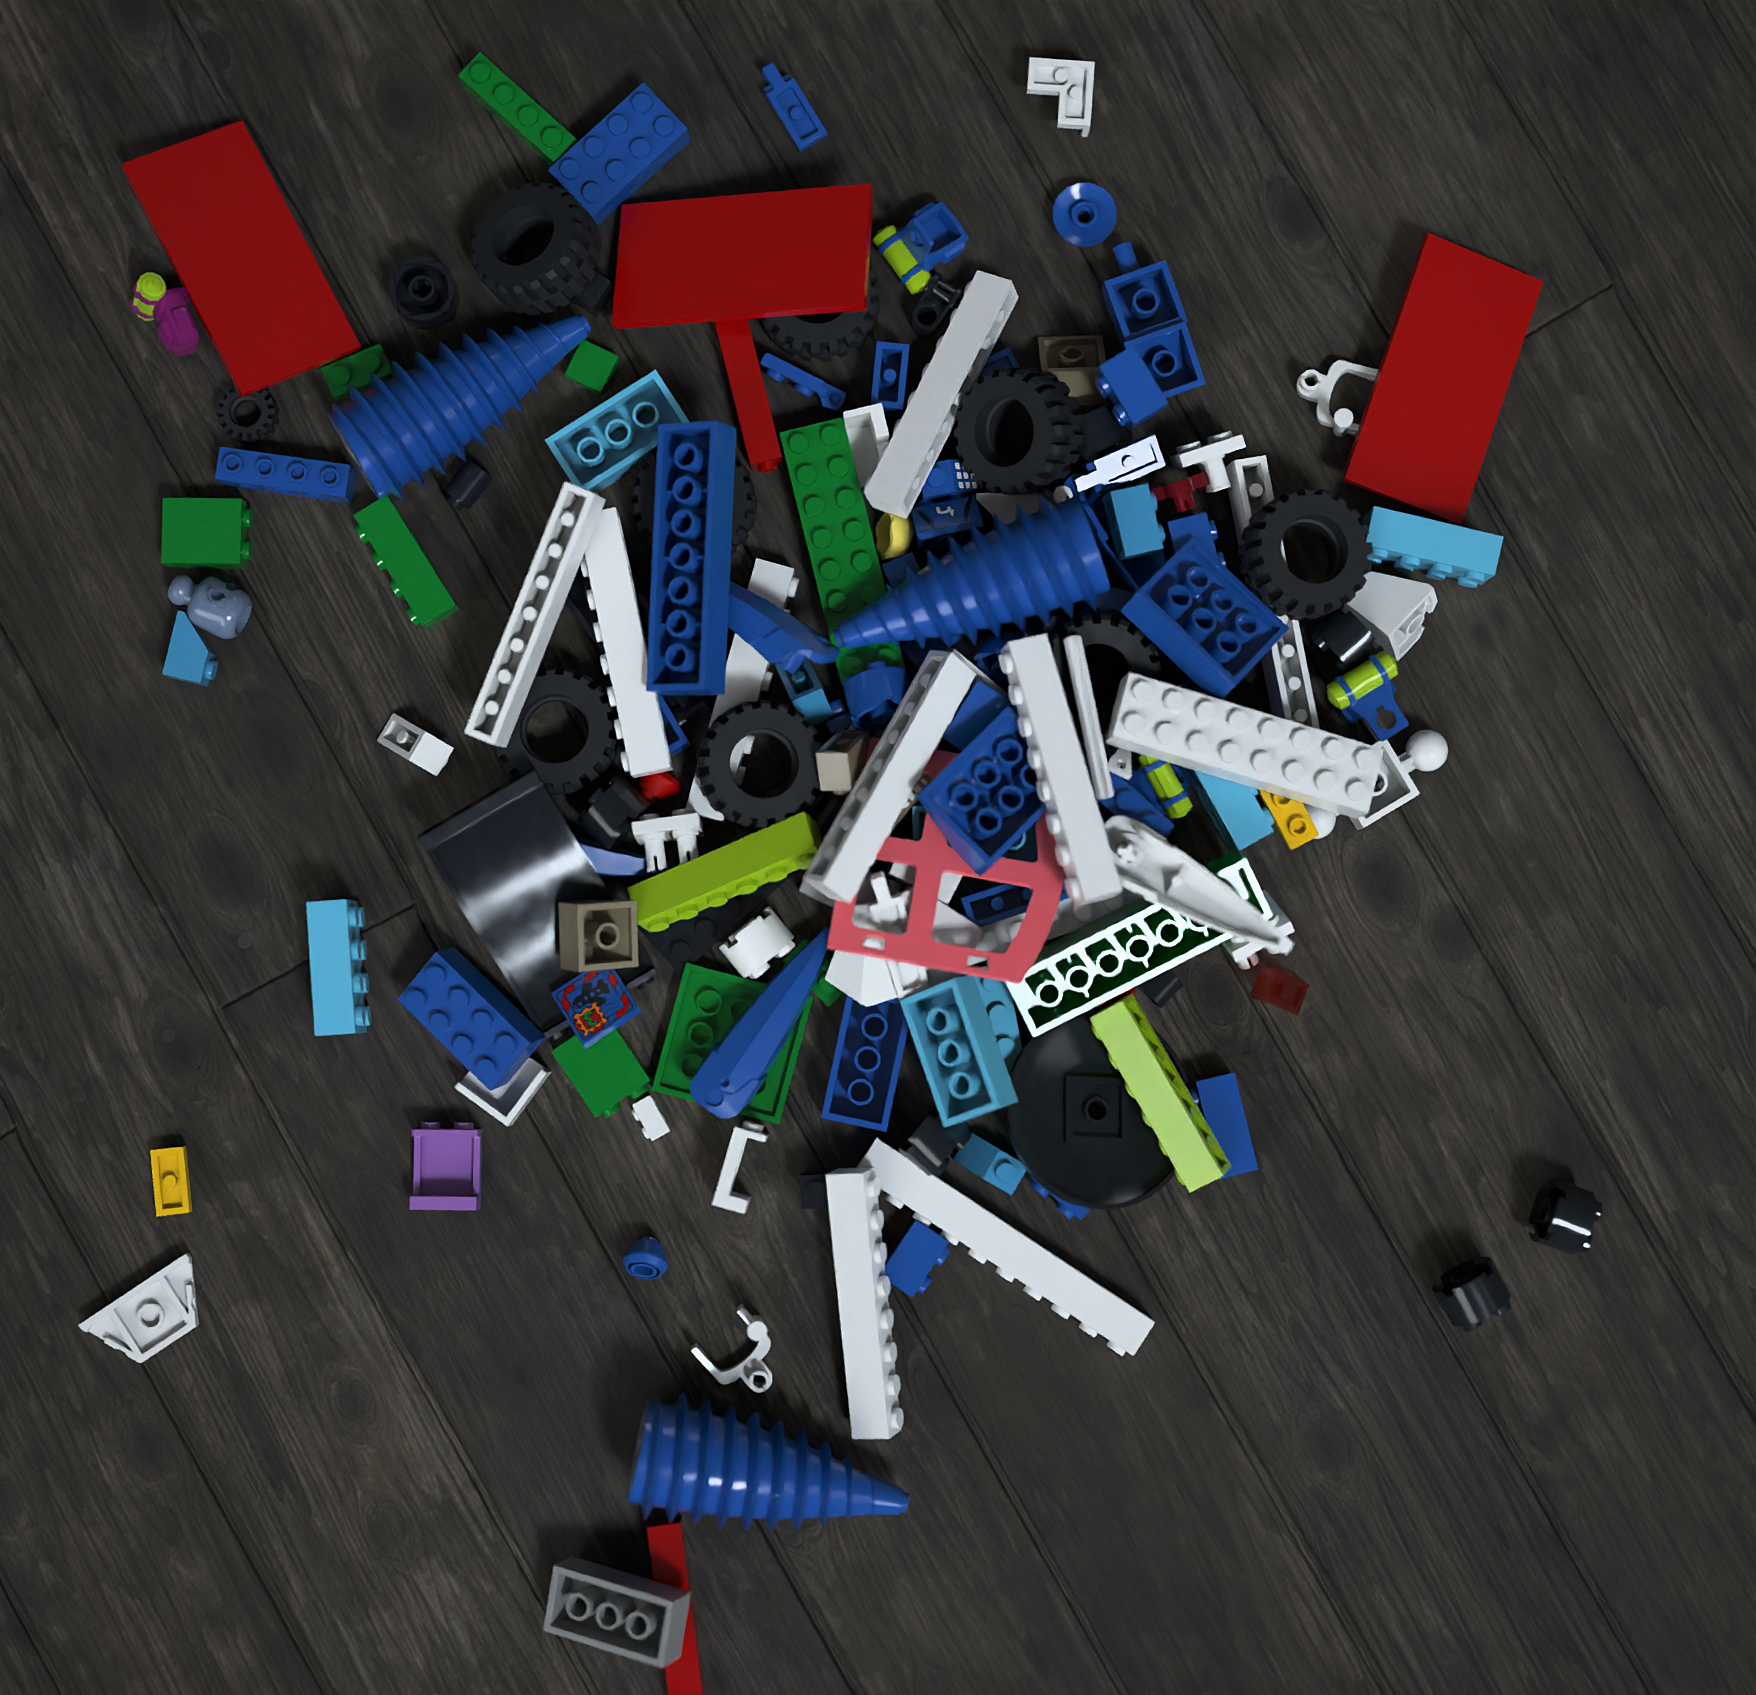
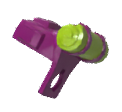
[130,272,199,357]

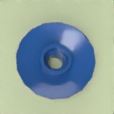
[1053,183,1117,247]

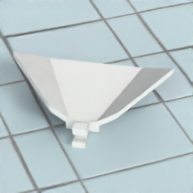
[825,871,983,1007]

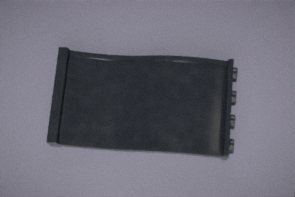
[418,766,657,1041]

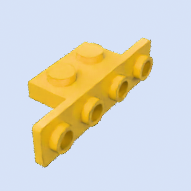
[1257,789,1319,850]

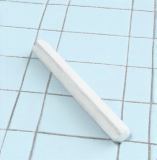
[1064,635,1114,800]

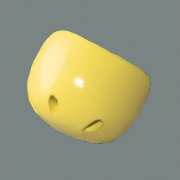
[875,511,914,561]

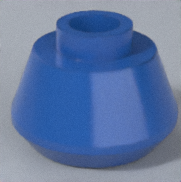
[622,1237,668,1279]

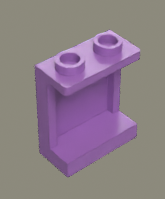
[410,1122,482,1210]

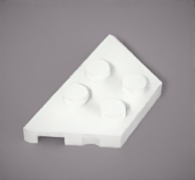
[79,1253,199,1363]

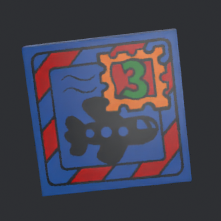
[551,969,642,1048]

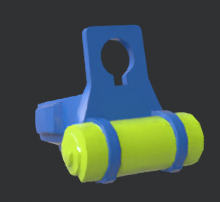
[873,201,969,294]
[1327,651,1408,742]
[1122,754,1193,818]

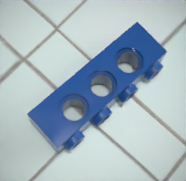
[215,447,357,504]

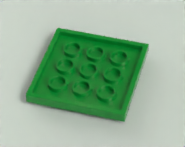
[652,963,813,1125]

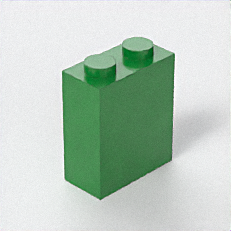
[161,498,254,569]
[551,1028,653,1119]

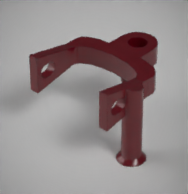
[1138,466,1209,513]

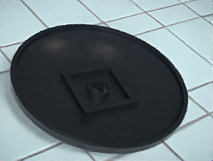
[1005,1010,1191,1210]

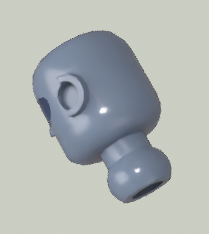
[167,575,252,639]

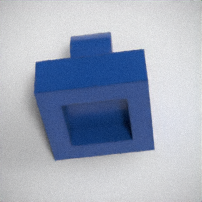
[826,699,853,737]

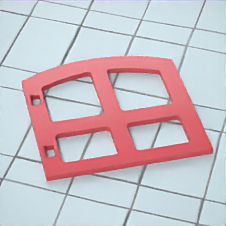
[827,737,1065,984]

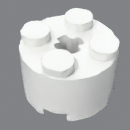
[719,906,795,979]

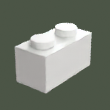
[631,1094,671,1141]

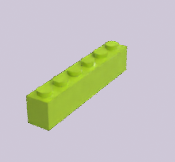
[627,812,823,933]
[1090,993,1232,1192]

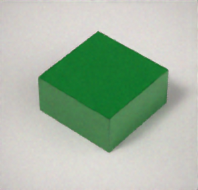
[564,340,620,397]

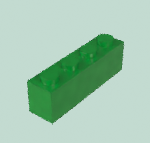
[458,52,577,167]
[353,495,460,630]

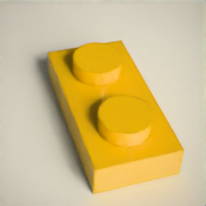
[150,1146,192,1216]

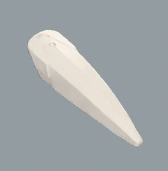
[1104,815,1293,954]

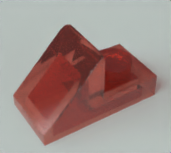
[1251,964,1309,1016]

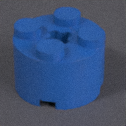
[842,661,910,733]

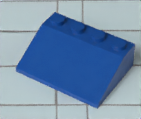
[1121,537,1289,700]
[917,706,1047,876]

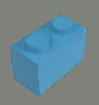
[1102,484,1165,561]

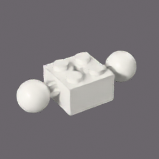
[1303,730,1448,839]

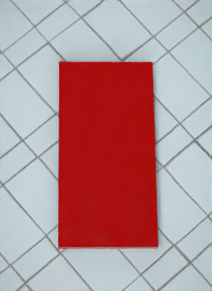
[122,120,361,398]
[612,183,874,329]
[1341,233,1544,526]

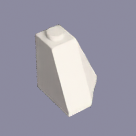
[1342,571,1438,662]

